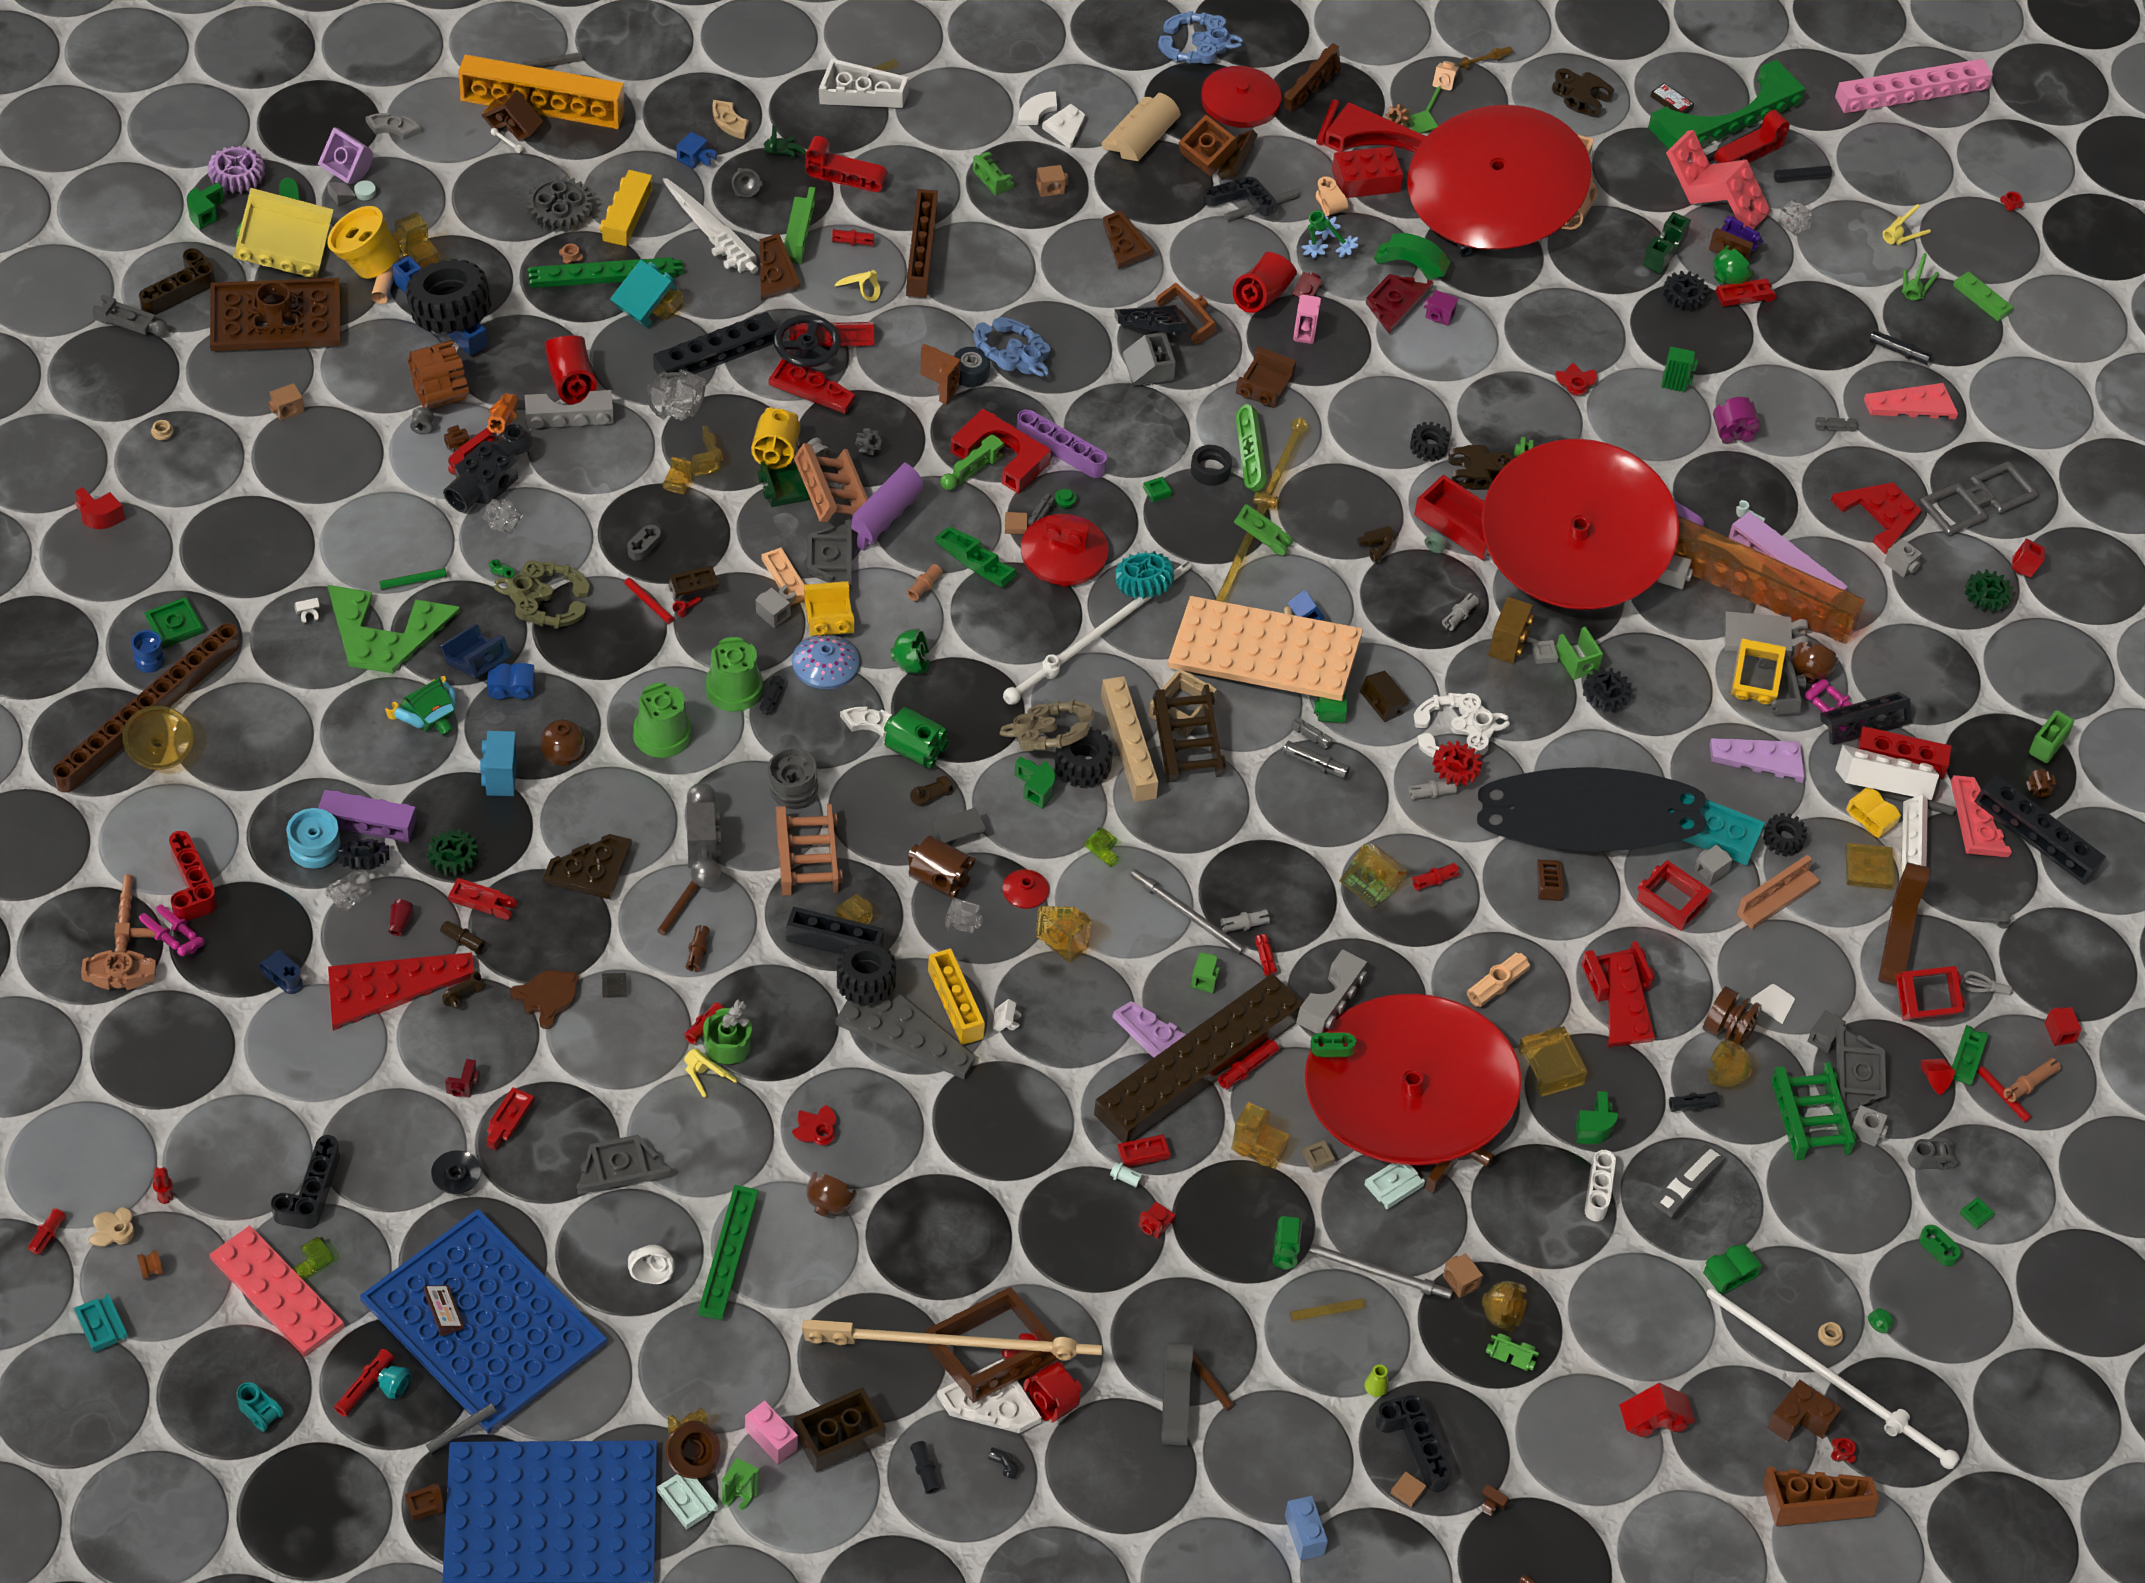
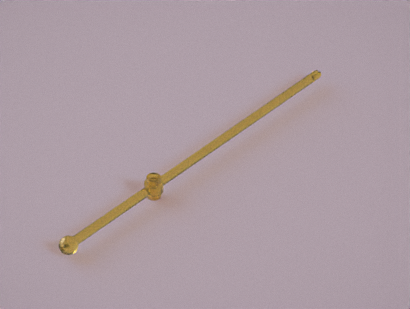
[1216,418,1308,602]

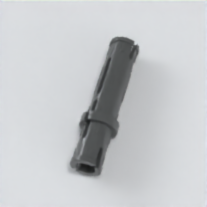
[1283,741,1350,780]

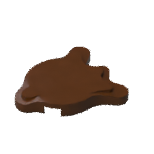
[510,970,579,1029]

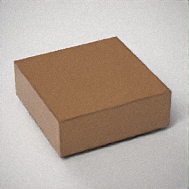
[1005,512,1027,534]
[1390,1472,1427,1508]

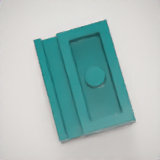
[74,1294,128,1353]

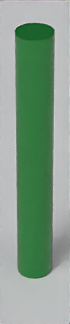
[379,568,447,590]

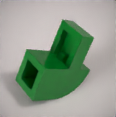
[187,182,225,230]
[1014,756,1055,809]
[1576,1091,1618,1144]

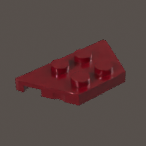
[1366,274,1434,333]

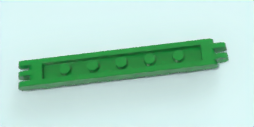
[528,257,684,288]

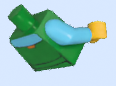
[385,676,456,736]

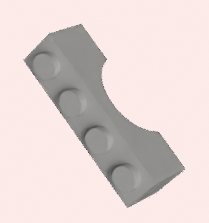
[525,390,613,429]
[1296,949,1367,1034]

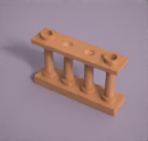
[794,443,868,523]
[776,804,843,896]

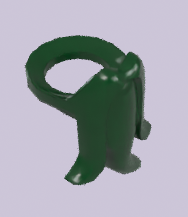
[764,125,806,158]

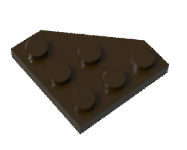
[543,834,632,899]

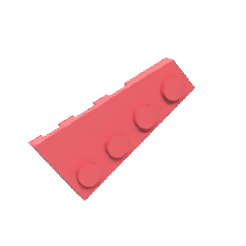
[1864,383,1958,419]
[1950,775,2012,858]

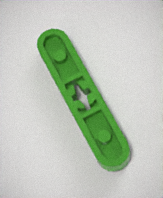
[1236,404,1267,492]

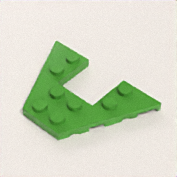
[328,585,460,674]

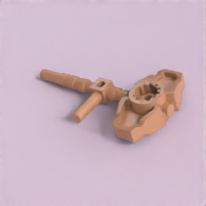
[81,874,156,990]

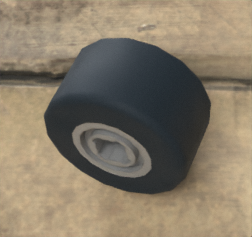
[954,347,990,387]

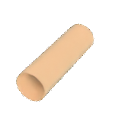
[371,257,399,304]

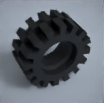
[1410,422,1450,462]
[1763,813,1807,857]

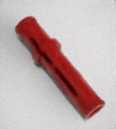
[1218,1039,1279,1090]
[333,1349,394,1417]

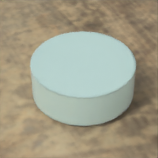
[354,181,376,201]

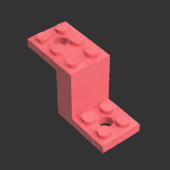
[1666,130,1771,230]

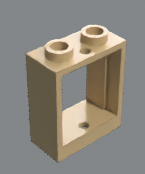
[1149,668,1217,737]

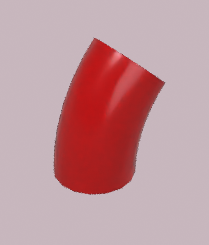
[1233,252,1297,313]
[544,335,597,405]

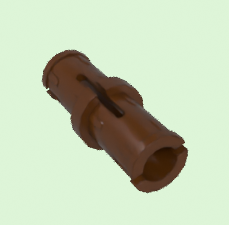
[685,925,710,972]

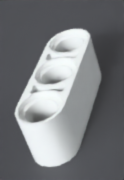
[1585,1150,1616,1221]

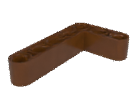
[1878,862,1930,986]

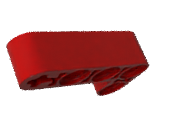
[1714,110,1790,163]
[806,136,888,192]
[169,831,217,921]

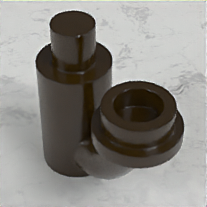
[1357,526,1394,563]

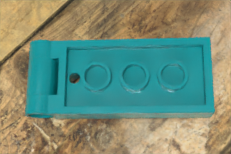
[1668,793,1765,866]

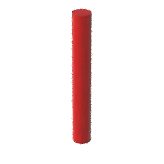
[1316,99,1339,145]
[624,578,674,624]
[1977,1066,2032,1123]

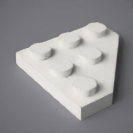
[937,1359,1041,1433]

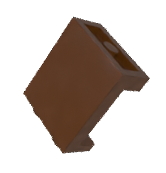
[1236,346,1296,408]

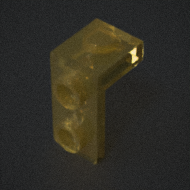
[692,426,723,476]

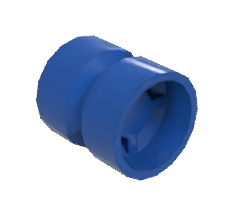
[131,630,165,673]

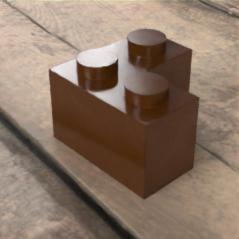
[481,90,543,141]
[1767,1379,1842,1442]

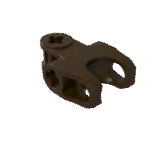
[1552,68,1614,117]
[1448,445,1514,490]

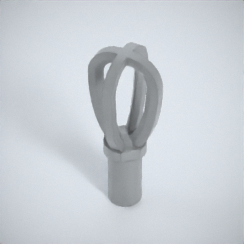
[1961,971,2012,995]

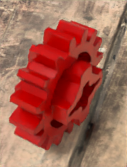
[1432,741,1482,787]

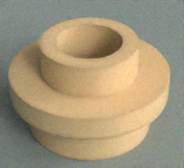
[151,420,174,440]
[1818,1322,1843,1347]

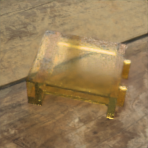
[1518,1026,1588,1097]

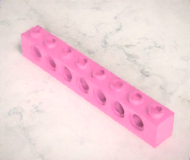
[1835,59,1993,113]

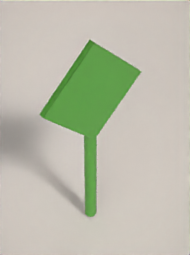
[1408,86,1441,134]

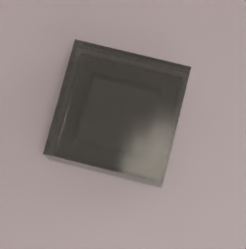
[602,973,627,998]

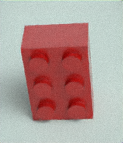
[1332,146,1403,198]

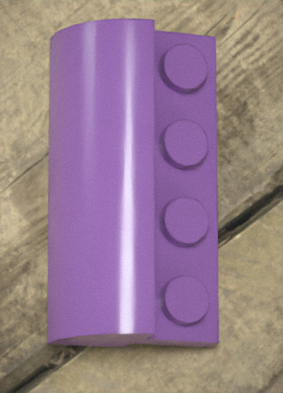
[851,462,924,551]

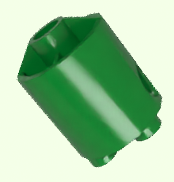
[884,707,949,769]

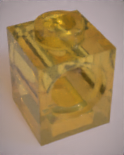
[835,893,873,924]

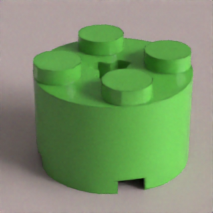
[703,1008,752,1064]

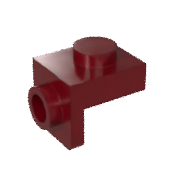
[1292,272,1324,299]
[445,1059,480,1097]

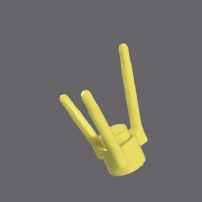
[1882,204,1931,245]
[684,1048,738,1098]

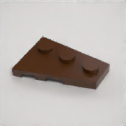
[1103,210,1154,269]
[759,233,801,300]

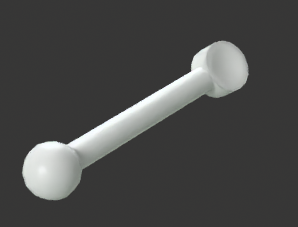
[491,128,523,153]

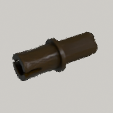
[440,921,485,954]

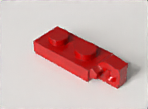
[486,1087,535,1151]

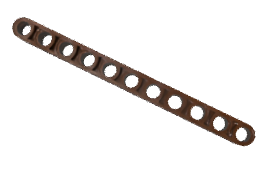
[52,623,240,793]

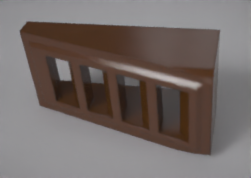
[1537,859,1563,901]

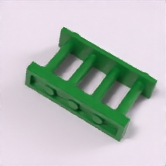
[1771,1062,1856,1161]

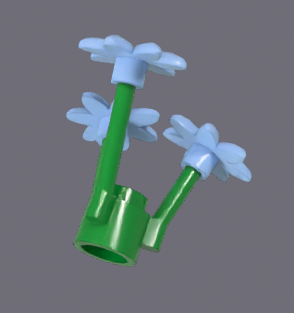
[1302,210,1359,258]

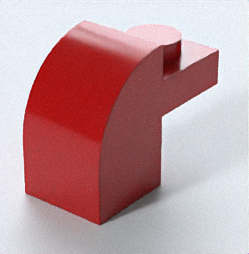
[75,487,125,529]

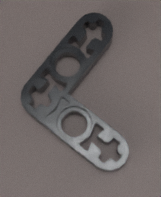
[1203,177,1276,216]

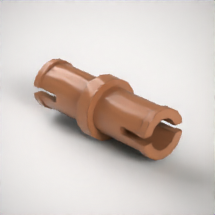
[906,564,943,601]

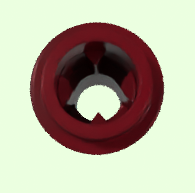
[388,899,414,936]

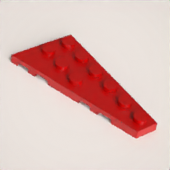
[328,952,474,1031]

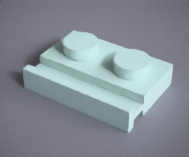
[1364,1163,1425,1210]
[657,1474,718,1530]

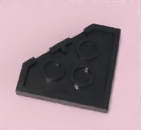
[1114,305,1188,335]

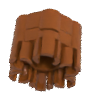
[407,340,469,409]

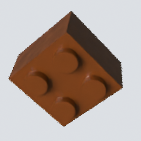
[1178,115,1238,177]

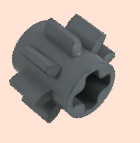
[855,428,883,455]

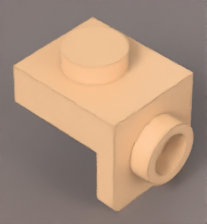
[1432,61,1459,91]

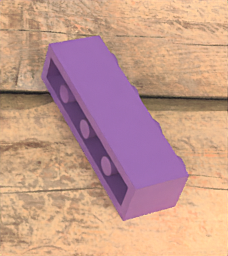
[318,790,417,842]

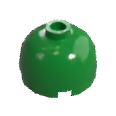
[1713,246,1754,285]
[891,628,930,674]

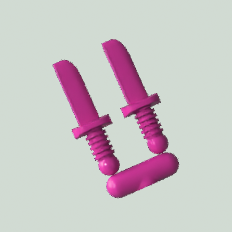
[1805,679,1865,732]
[139,904,205,956]

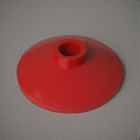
[1003,869,1049,909]

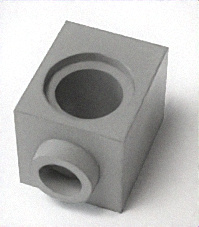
[1851,1105,1889,1146]

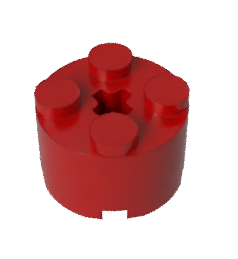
[1023,1361,1082,1423]

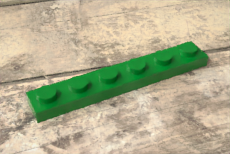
[698,1185,758,1321]

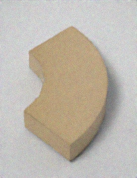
[713,100,749,139]

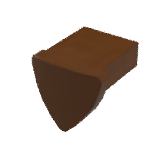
[404,1483,444,1521]

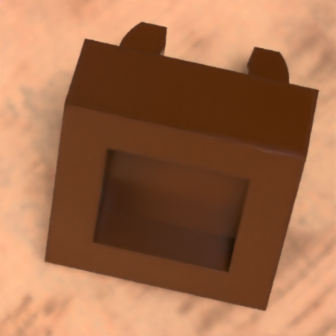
[1482,1484,1510,1516]

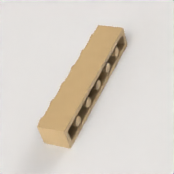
[1101,676,1158,802]

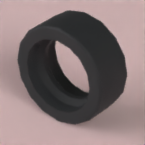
[1191,445,1232,486]

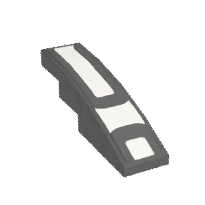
[1651,1144,1726,1217]

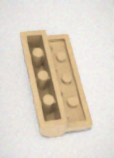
[1102,93,1181,161]

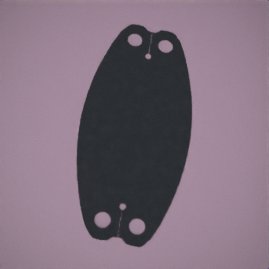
[1477,767,1706,851]

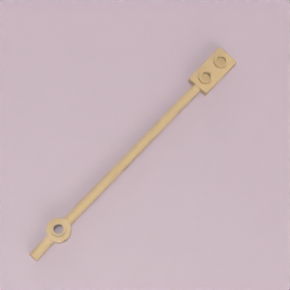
[802,1319,1103,1361]

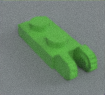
[1234,504,1293,556]

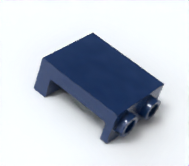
[440,624,511,678]

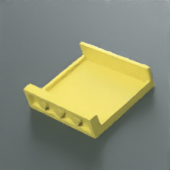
[233,188,334,279]

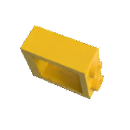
[1730,639,1786,705]

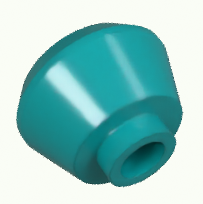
[378,1366,411,1400]

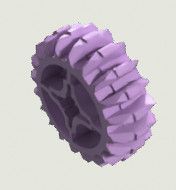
[208,145,265,194]

